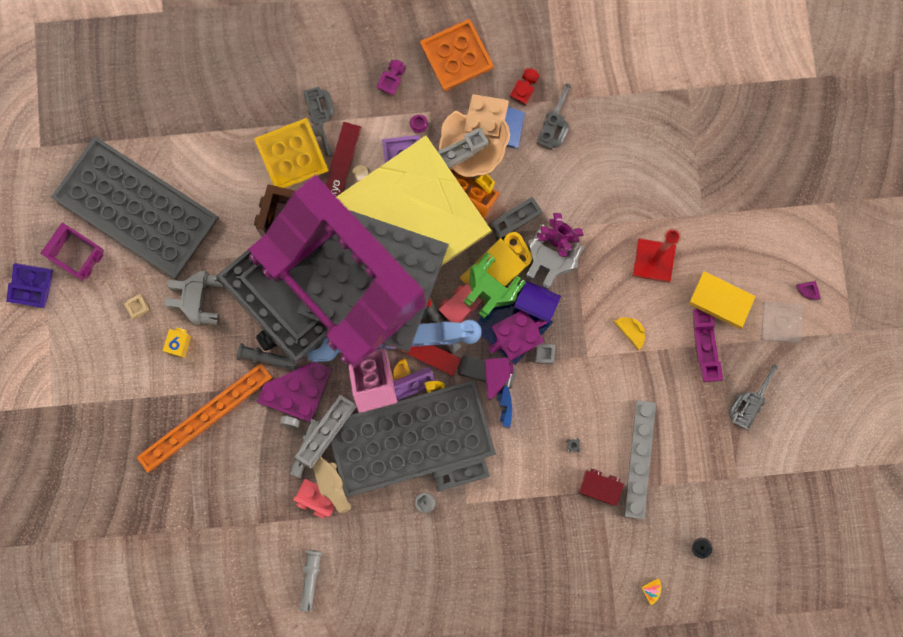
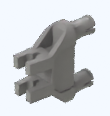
[526,224,585,290]
[164,271,224,326]

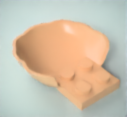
[439,94,510,177]

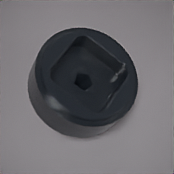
[692,538,712,559]

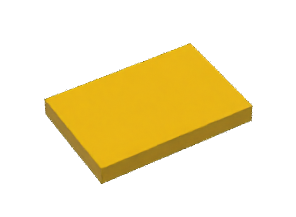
[460,238,527,304]
[689,271,756,330]

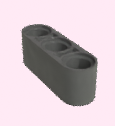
[458,355,517,389]

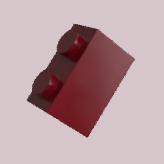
[578,468,624,506]

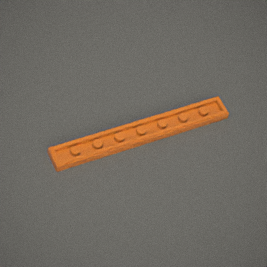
[136,363,273,473]

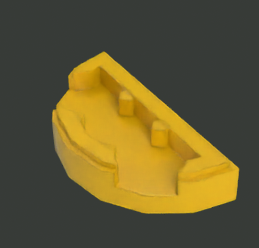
[613,317,645,351]

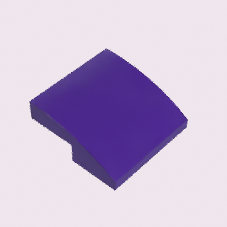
[6,263,53,308]
[514,281,561,323]

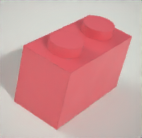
[439,284,483,323]

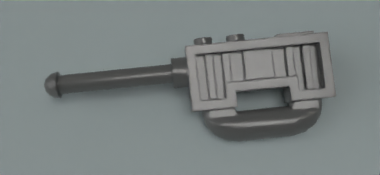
[537,83,571,150]
[304,87,334,157]
[729,365,778,431]

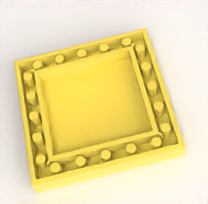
[337,136,492,266]

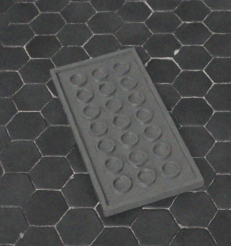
[51,136,219,280]
[331,380,496,498]

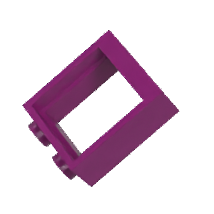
[40,222,104,281]

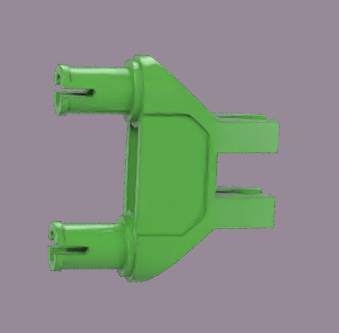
[463,253,526,318]

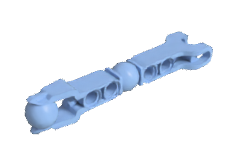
[307,320,482,362]

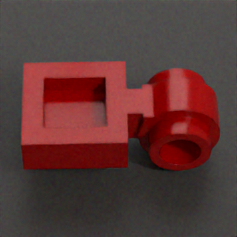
[509,68,540,106]

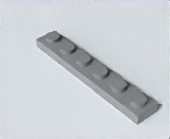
[624,400,656,519]

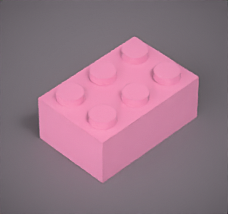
[349,347,397,413]

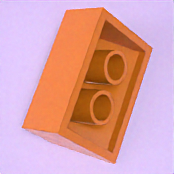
[450,169,500,220]

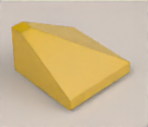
[474,174,495,194]

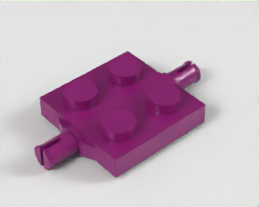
[487,310,548,361]

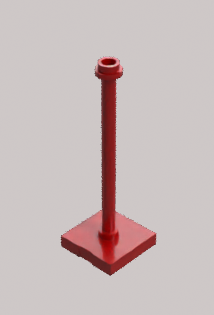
[632,229,680,283]

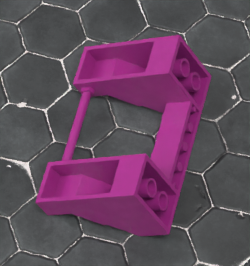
[248,175,426,368]

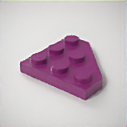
[257,362,333,423]

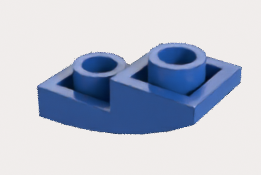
[497,386,512,429]

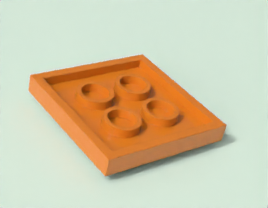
[420,18,494,92]

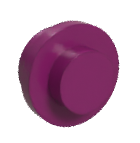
[410,114,428,133]

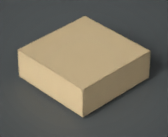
[123,294,150,320]

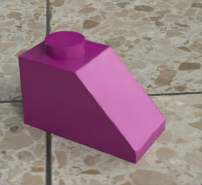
[485,358,514,400]

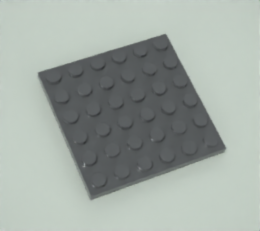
[297,210,449,353]

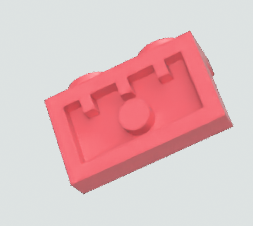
[293,479,335,519]

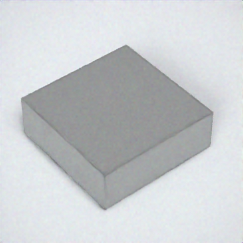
[535,344,556,364]

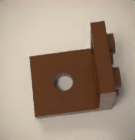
[254,184,295,237]

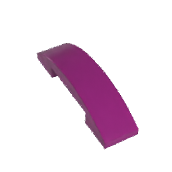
[693,309,723,382]

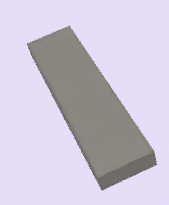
[294,395,357,469]

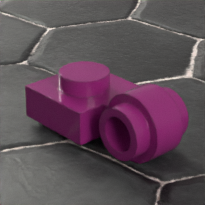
[376,59,406,97]

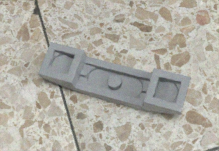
[437,127,489,168]

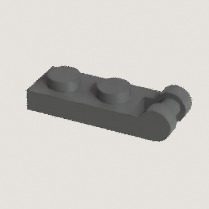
[488,197,543,240]
[432,458,490,492]

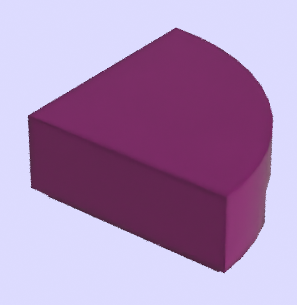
[796,281,821,300]

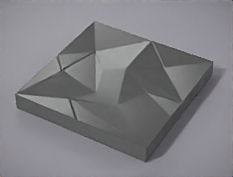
[216,240,328,365]

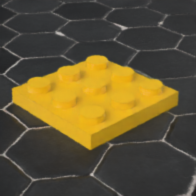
[254,117,329,188]

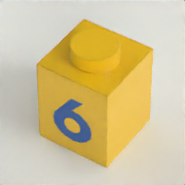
[163,327,191,358]

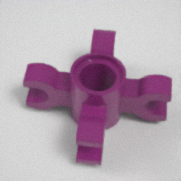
[537,213,584,257]

